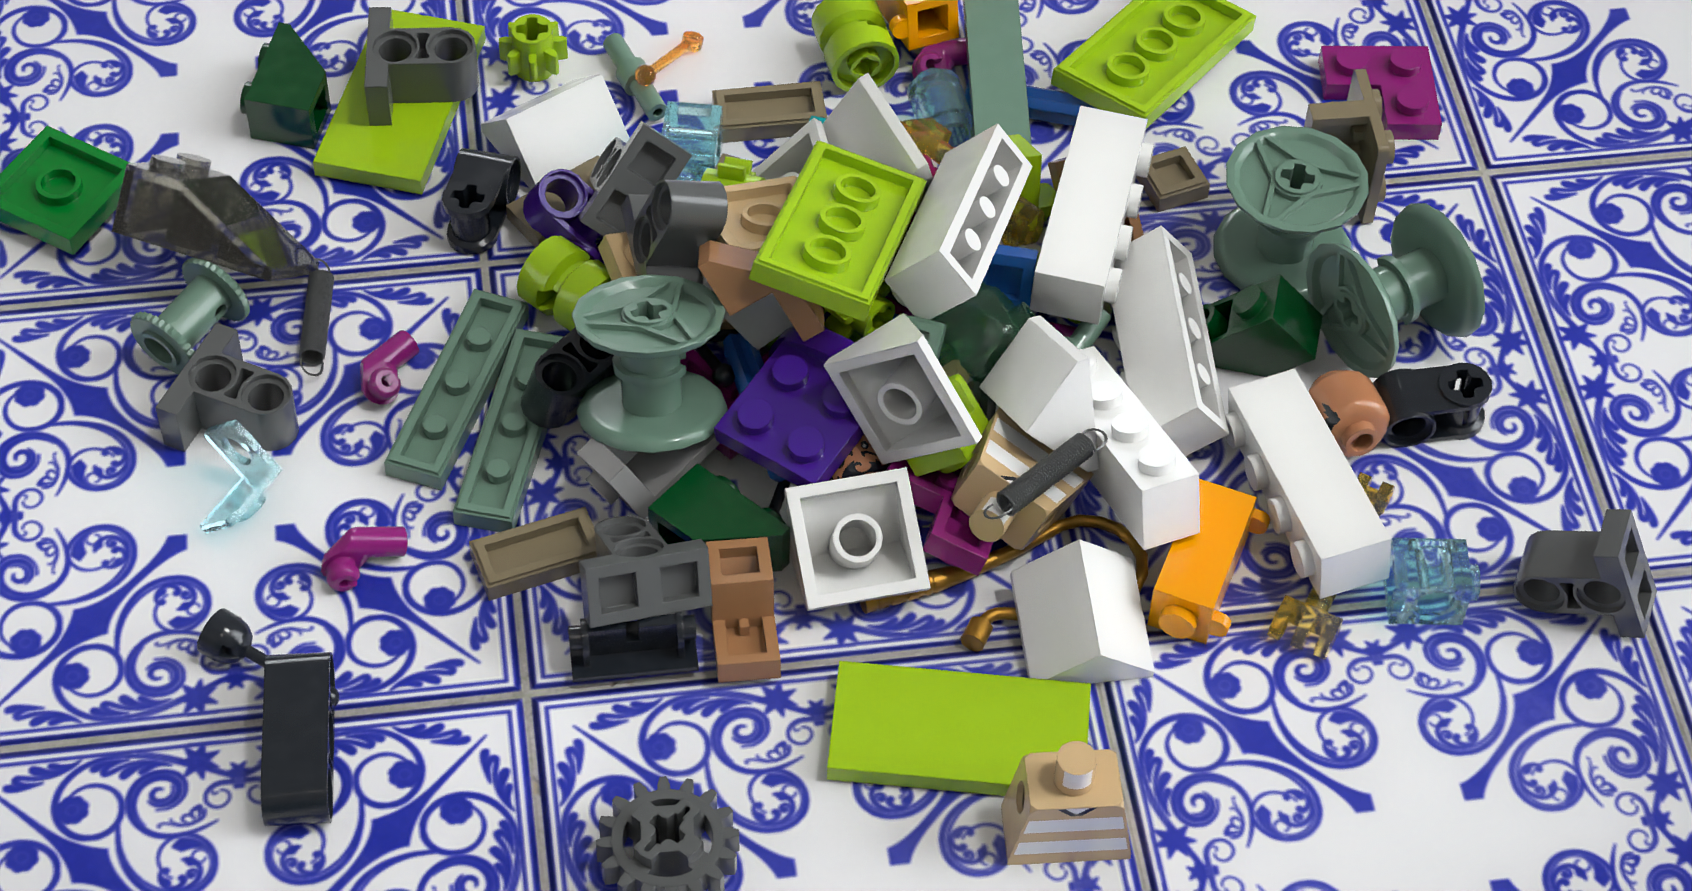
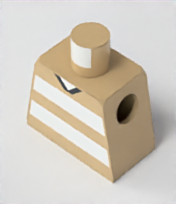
[951,407,1094,550]
[1001,741,1131,865]

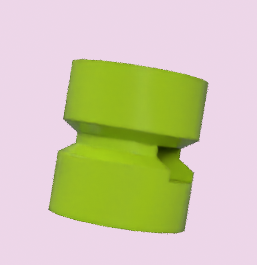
[811,0,900,92]
[516,236,611,331]

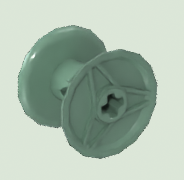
[1213,126,1369,302]
[1306,203,1485,378]
[572,274,728,453]

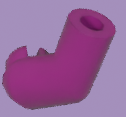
[912,37,967,87]
[360,330,419,405]
[321,526,408,591]

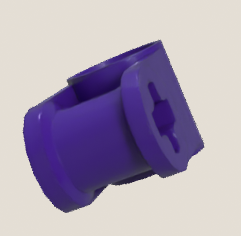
[523,169,604,264]

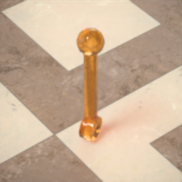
[635,31,704,86]

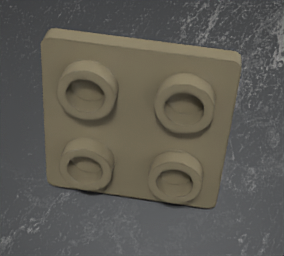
[1304,69,1395,224]

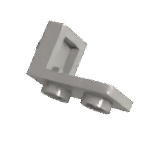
[577,432,720,519]

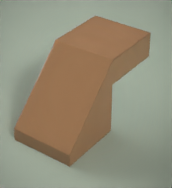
[698,240,825,342]
[706,537,781,683]

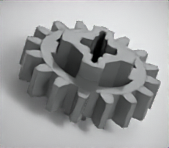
[596,776,740,891]

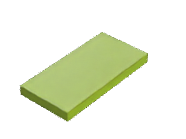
[1051,0,1256,129]
[313,9,486,195]
[749,141,927,322]
[827,661,1091,796]

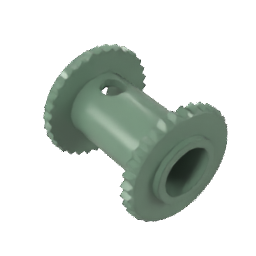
[130,258,250,375]

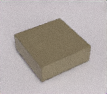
[1136,146,1210,212]

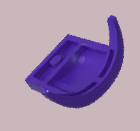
[714,326,864,486]

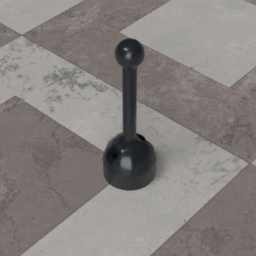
[197,608,340,706]

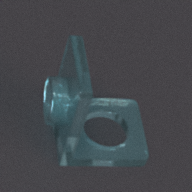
[199,420,283,533]

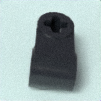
[442,148,521,254]
[1373,363,1492,447]

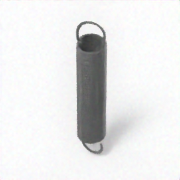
[299,258,334,376]
[983,428,1108,519]

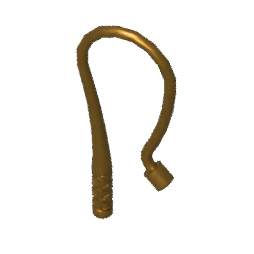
[860,514,1148,651]

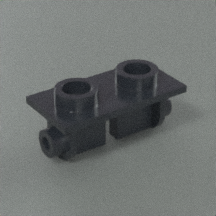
[568,611,699,682]

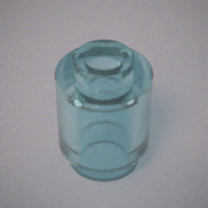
[907,68,972,152]

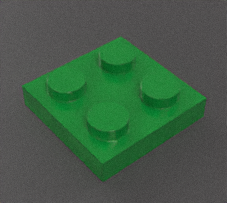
[0,125,142,255]

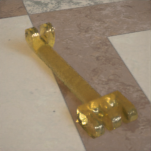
[900,117,1044,247]
[1267,472,1395,660]

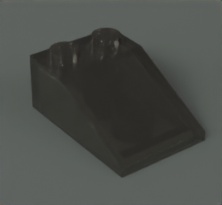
[112,153,320,281]

